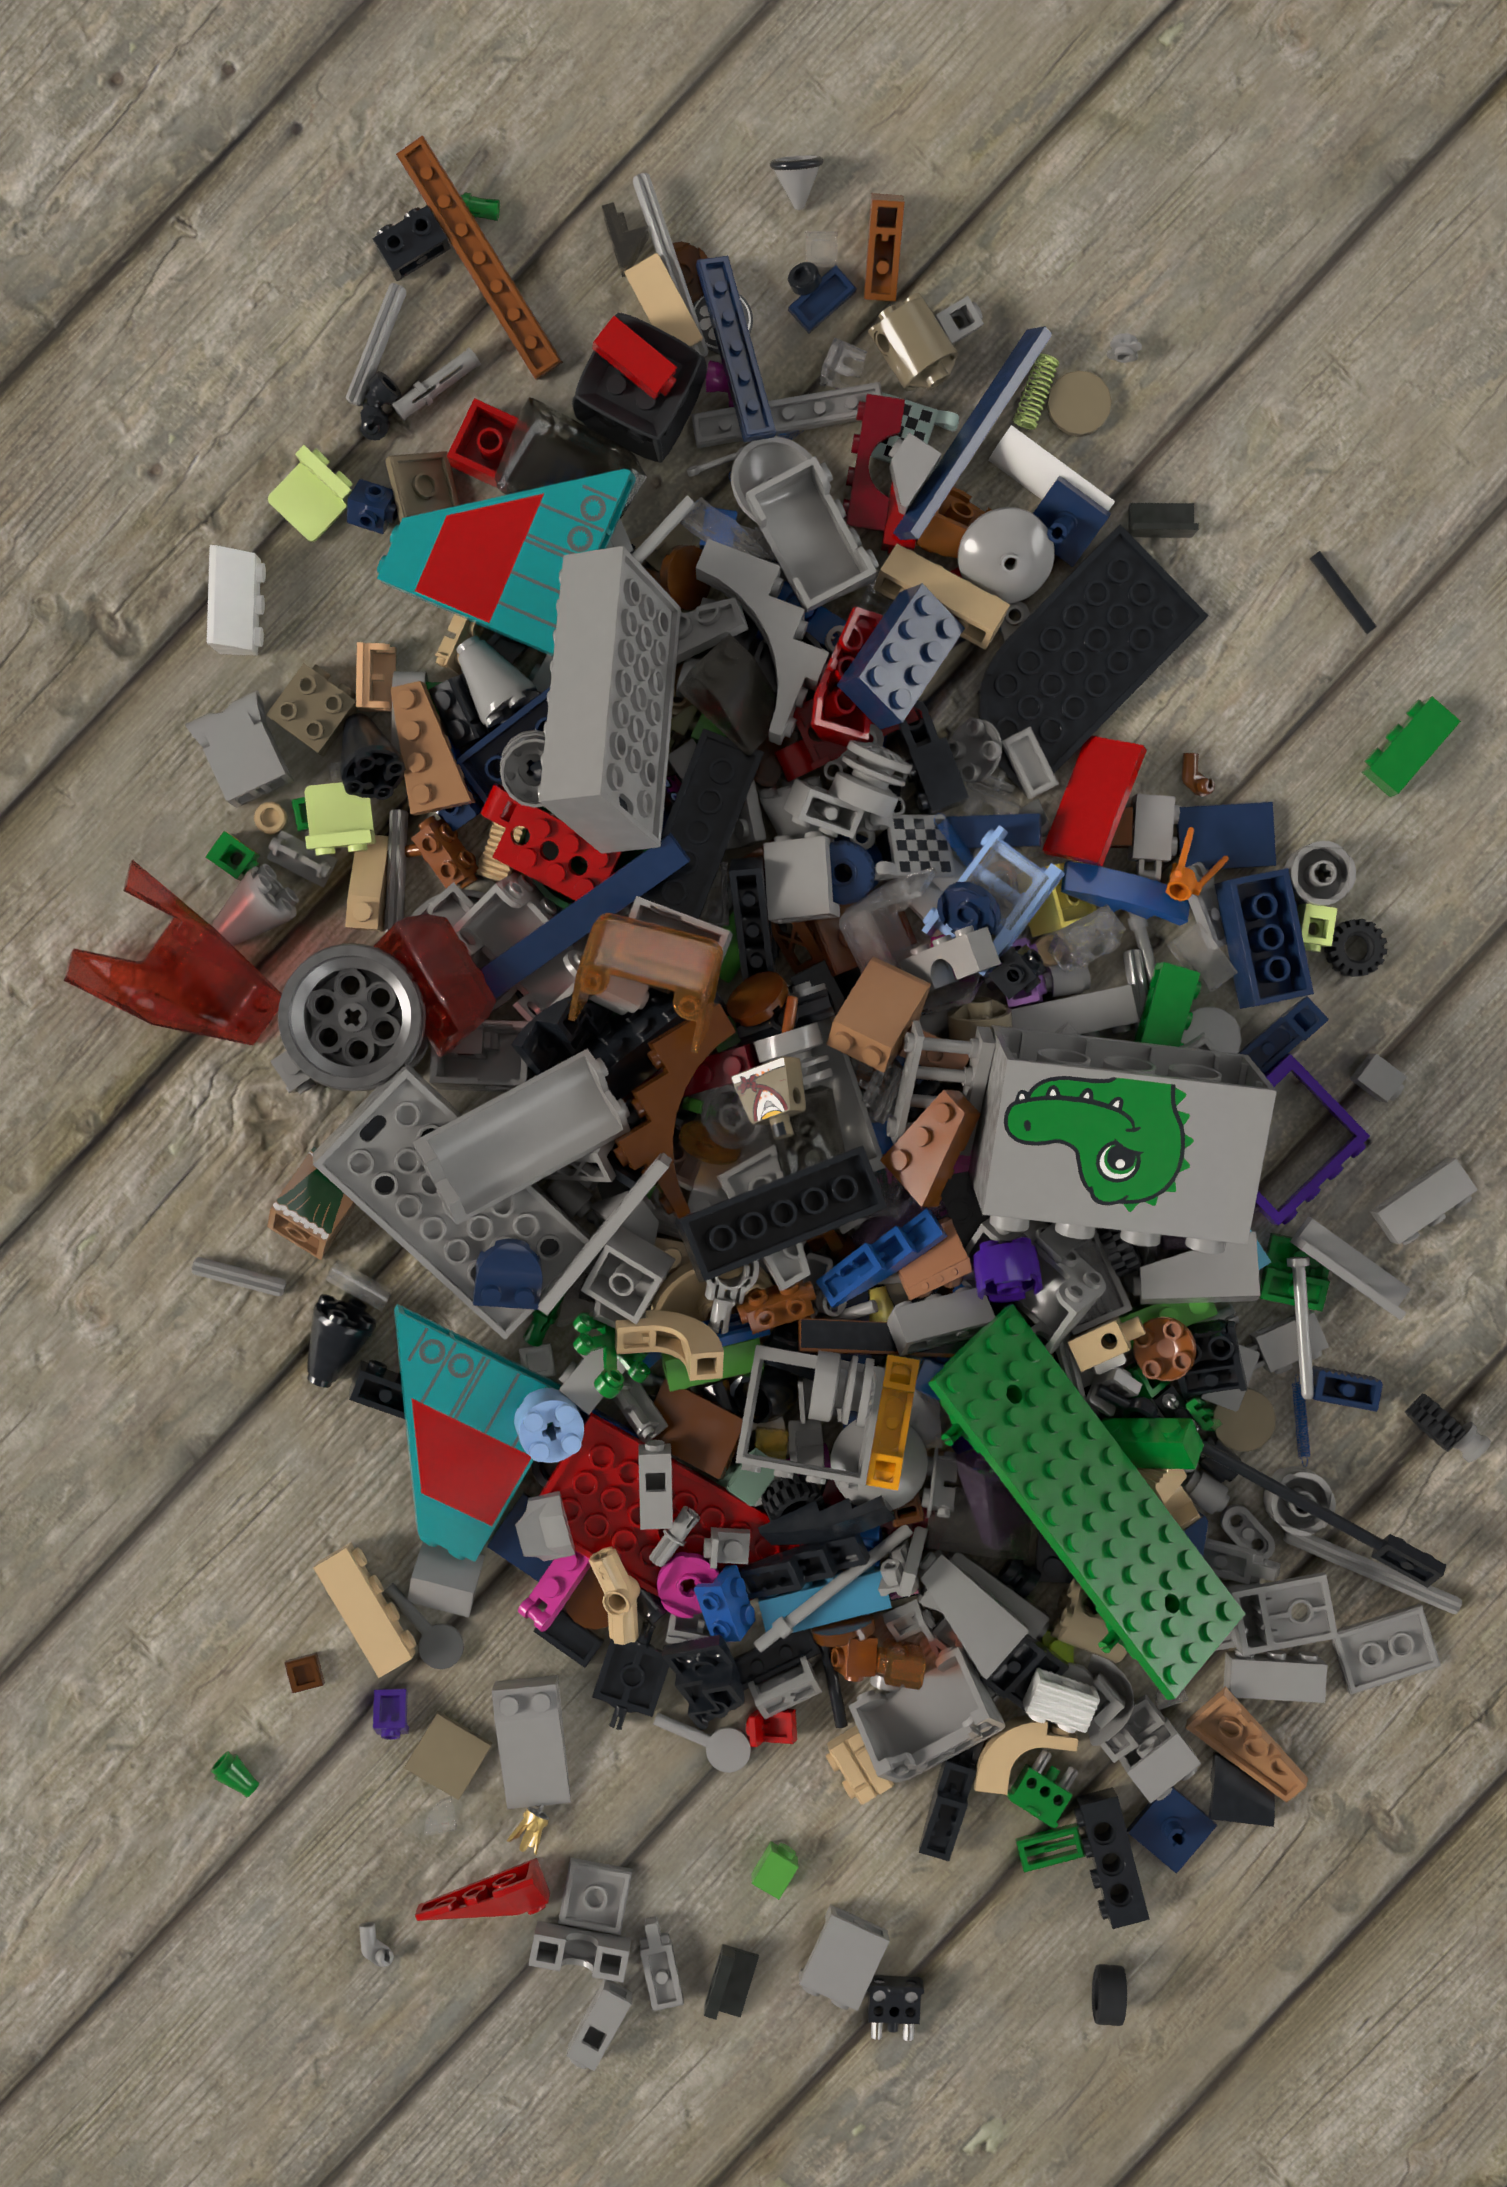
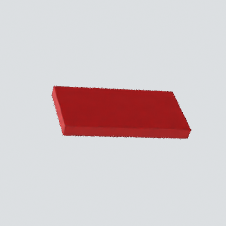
[1042,736,1147,866]

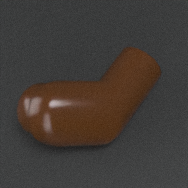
[1182,753,1215,797]

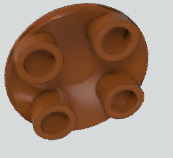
[1133,1317,1196,1381]

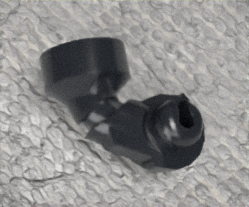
[360,371,401,441]

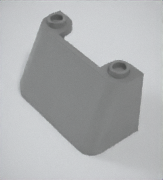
[848,1646,1006,1783]

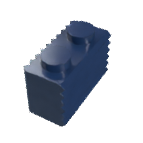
[1312,1365,1383,1412]

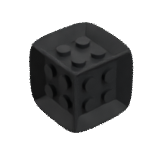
[572,312,707,463]

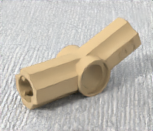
[589,1546,641,1645]

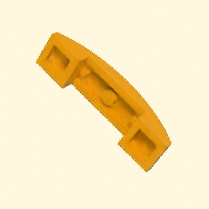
[866,1354,920,1491]

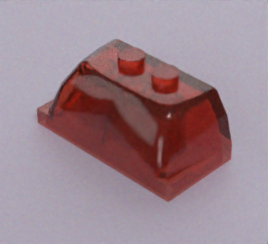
[373,914,496,1058]

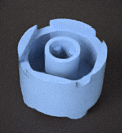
[514,1388,584,1463]

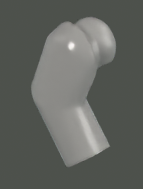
[359,1922,394,1967]

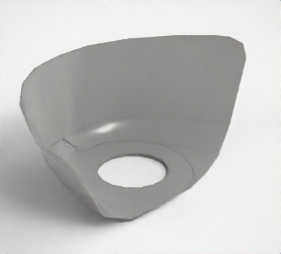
[1087,1654,1134,1746]

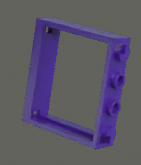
[1255,1054,1370,1226]

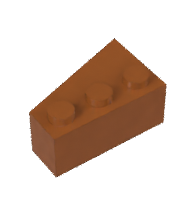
[880,1090,981,1207]

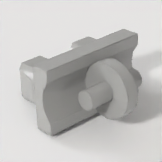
[878,1539,923,1597]

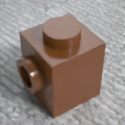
[831,1635,878,1682]

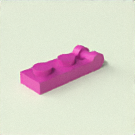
[518,1551,591,1632]

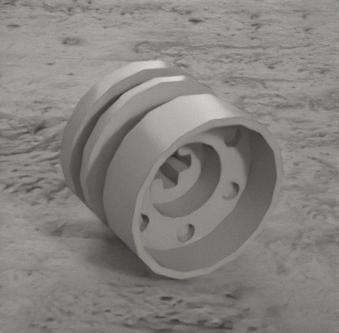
[500,730,545,808]
[829,740,913,818]
[753,1022,834,1090]
[808,1350,877,1428]

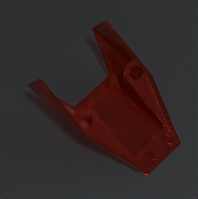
[64,859,282,1046]

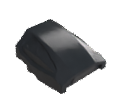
[1178,1319,1248,1400]

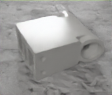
[185,690,294,808]

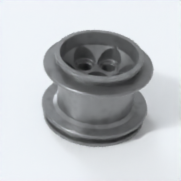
[278,943,434,1091]

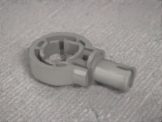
[705,1260,759,1334]

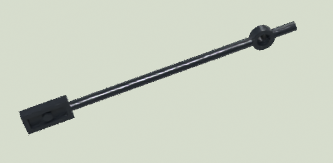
[1095,1384,1446,1588]

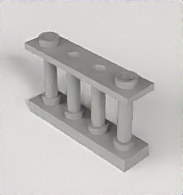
[887,1020,996,1156]

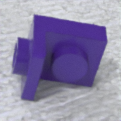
[373,1689,409,1740]

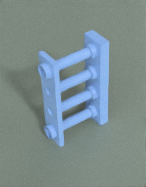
[922,825,1065,978]

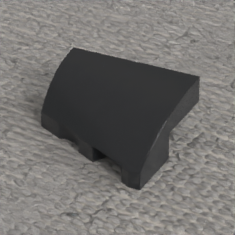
[1208,1752,1275,1827]

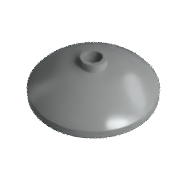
[731,436,812,523]
[958,507,1054,604]
[831,1420,928,1510]

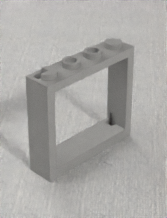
[736,1345,886,1490]

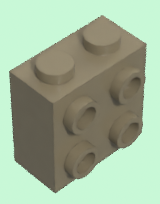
[266,663,358,757]

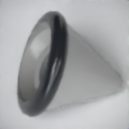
[770,155,823,210]

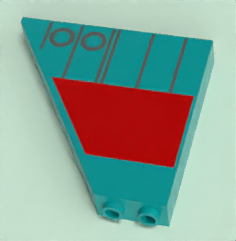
[377,469,636,656]
[394,1304,561,1562]

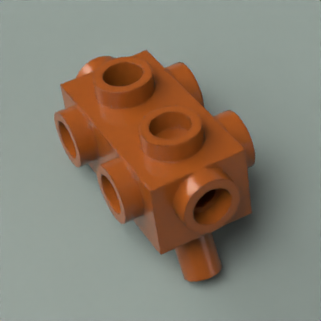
[405,815,479,890]
[736,1279,816,1334]

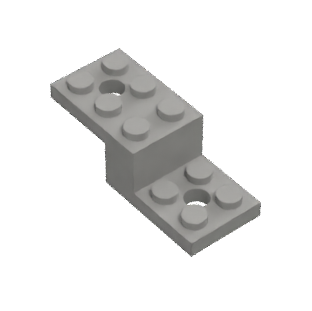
[1215,1572,1338,1656]

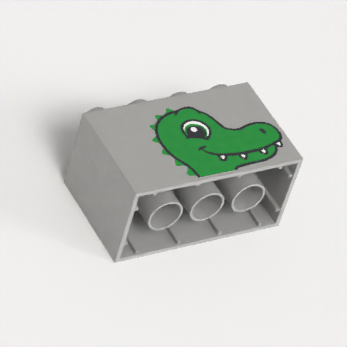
[968,1025,1277,1254]

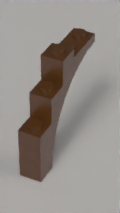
[614,1003,736,1219]

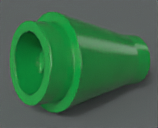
[211,1751,259,1798]

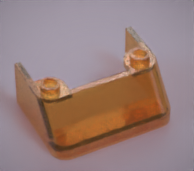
[568,913,723,1053]

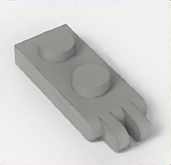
[1187,862,1227,951]

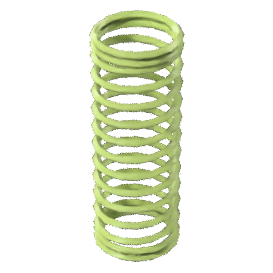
[1013,353,1059,429]

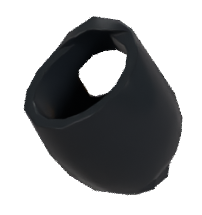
[730,1366,799,1424]

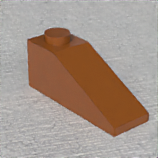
[864,193,905,301]

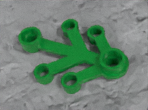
[573,1313,651,1399]

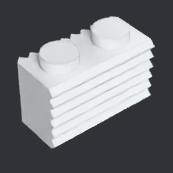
[1023,1668,1100,1733]

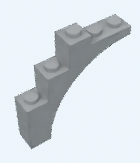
[696,539,829,745]

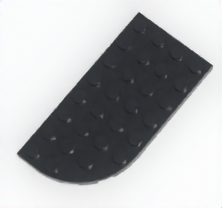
[978,524,1209,798]

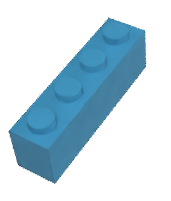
[758,1564,892,1633]

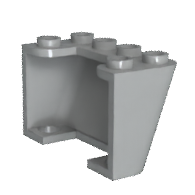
[746,456,879,612]
[447,872,604,1022]
[962,1218,1106,1354]

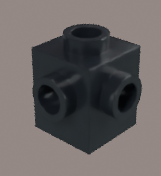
[989,944,1046,1000]

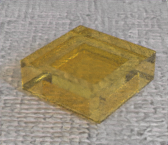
[754,1426,789,1460]

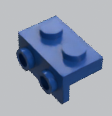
[694,1565,756,1642]

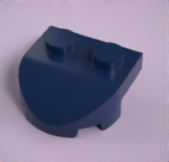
[473,1238,543,1310]

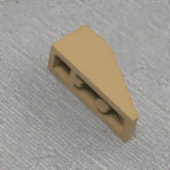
[345,835,388,932]

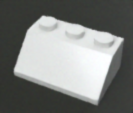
[207,545,266,655]

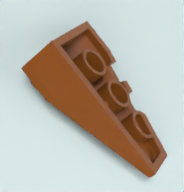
[916,487,1015,565]

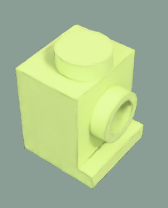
[1297,903,1337,952]

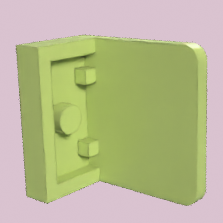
[268,445,353,542]
[304,782,376,856]

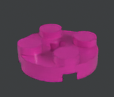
[657,1552,719,1618]

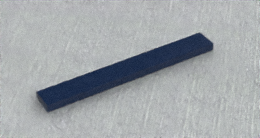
[893,326,1052,540]
[463,833,690,1008]

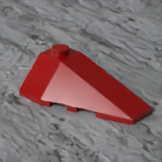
[811,606,883,747]
[415,1858,550,1921]

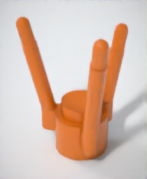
[1166,827,1229,901]

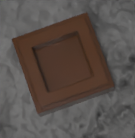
[285,1652,325,1694]

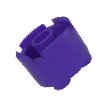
[972,1237,1043,1303]

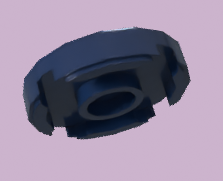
[937,882,1002,935]

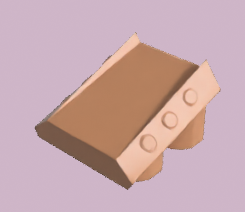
[897,1217,972,1300]

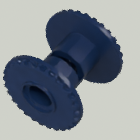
[830,834,883,905]

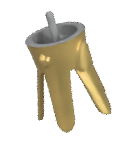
[507,1804,550,1856]

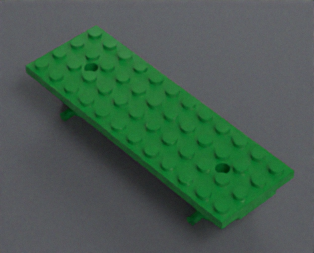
[928,1304,1246,1700]

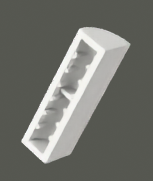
[988,425,1115,511]

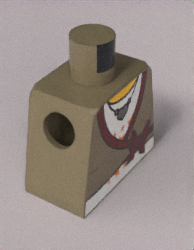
[731,1056,806,1140]

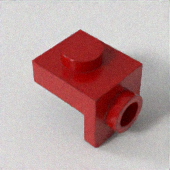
[746,1708,798,1747]

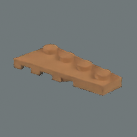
[390,681,475,816]
[1185,1686,1308,1803]

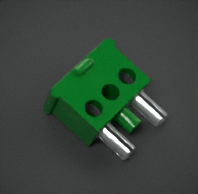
[1006,1749,1078,1828]

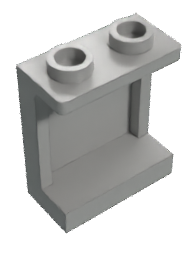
[763,832,840,924]
[799,1904,890,2011]

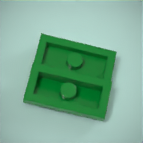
[1259,1233,1330,1312]

